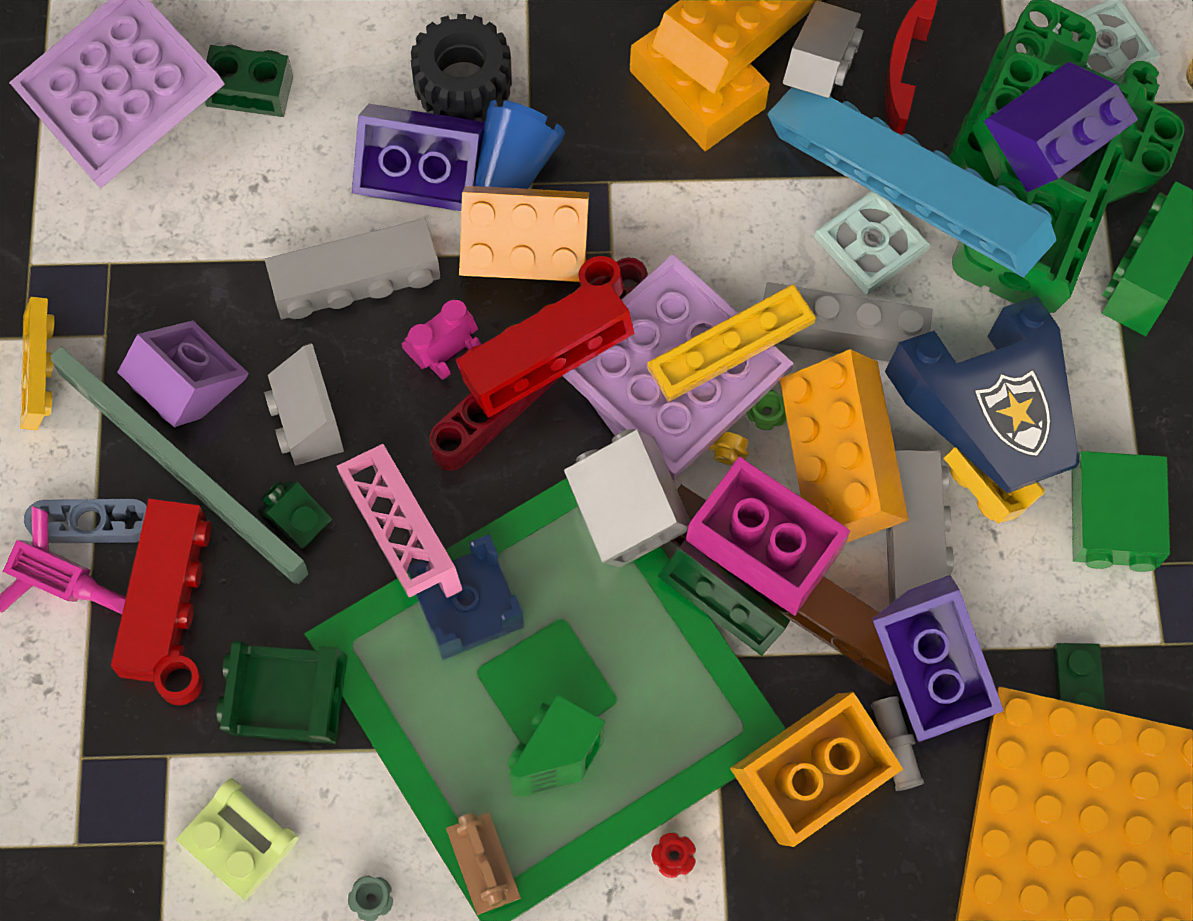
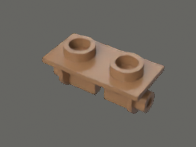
[446,812,521,915]

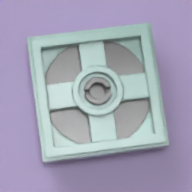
[1053,0,1160,81]
[814,191,931,295]

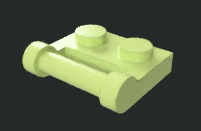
[175,778,299,901]

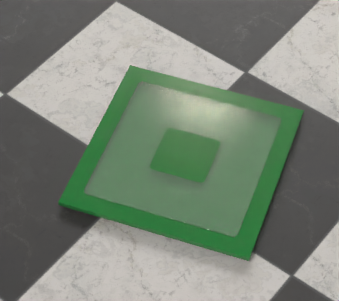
[304,478,786,921]

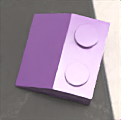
[117,320,249,427]

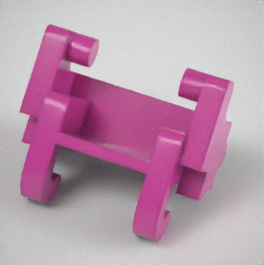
[401,300,482,379]

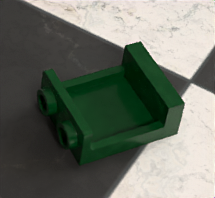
[217,641,347,744]

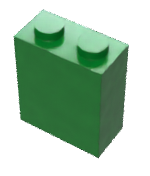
[1071,451,1170,572]

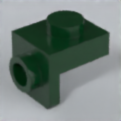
[257,481,332,549]

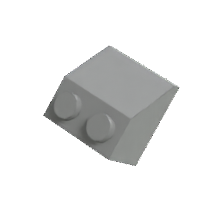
[264,344,344,466]

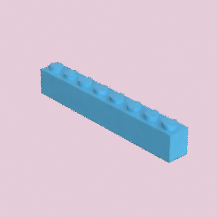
[767,87,1057,278]

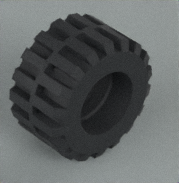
[410,14,512,121]

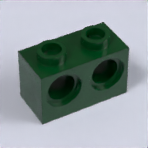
[205,45,293,117]

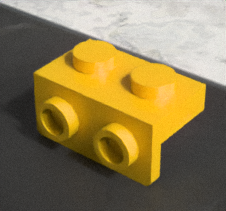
[944,447,1045,524]

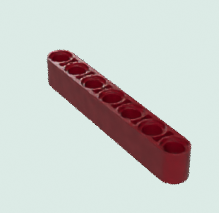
[429,257,648,471]

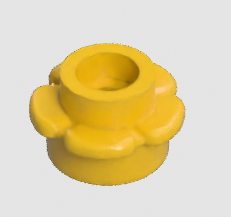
[709,432,749,466]

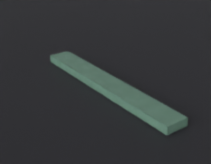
[50,346,309,585]

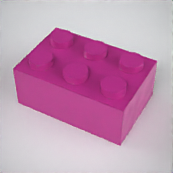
[686,456,851,616]

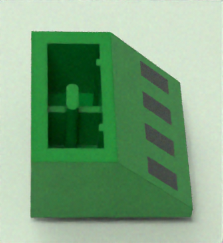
[507,694,605,798]

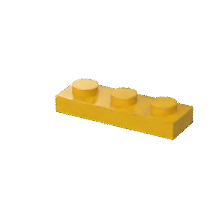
[20,297,54,430]

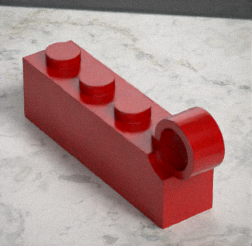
[456,256,635,418]
[111,499,211,705]

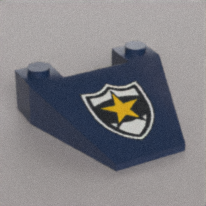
[885,296,1080,493]

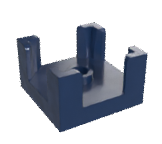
[407,534,524,661]

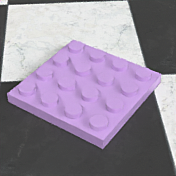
[9,0,225,189]
[562,254,794,480]

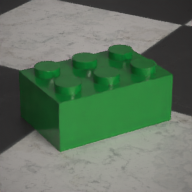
[1101,181,1193,337]

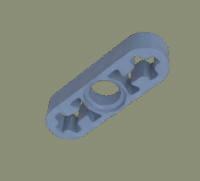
[24,499,147,543]

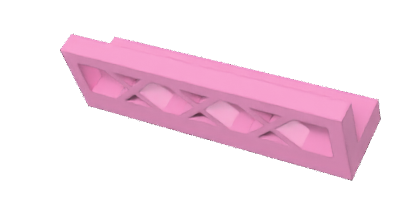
[337,444,462,598]

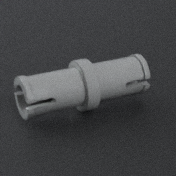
[870,696,924,791]

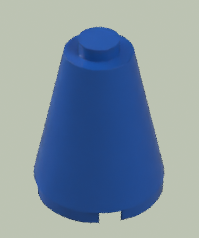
[474,100,565,189]

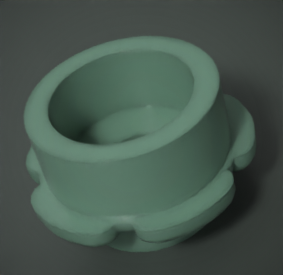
[348,875,393,921]

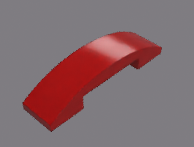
[884,0,938,136]

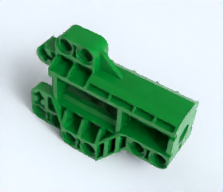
[948,0,1185,313]

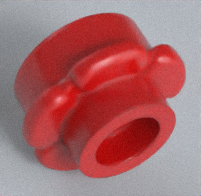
[651,833,696,878]

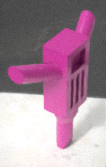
[0,505,126,614]

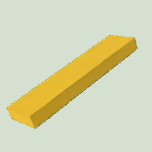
[647,284,816,402]

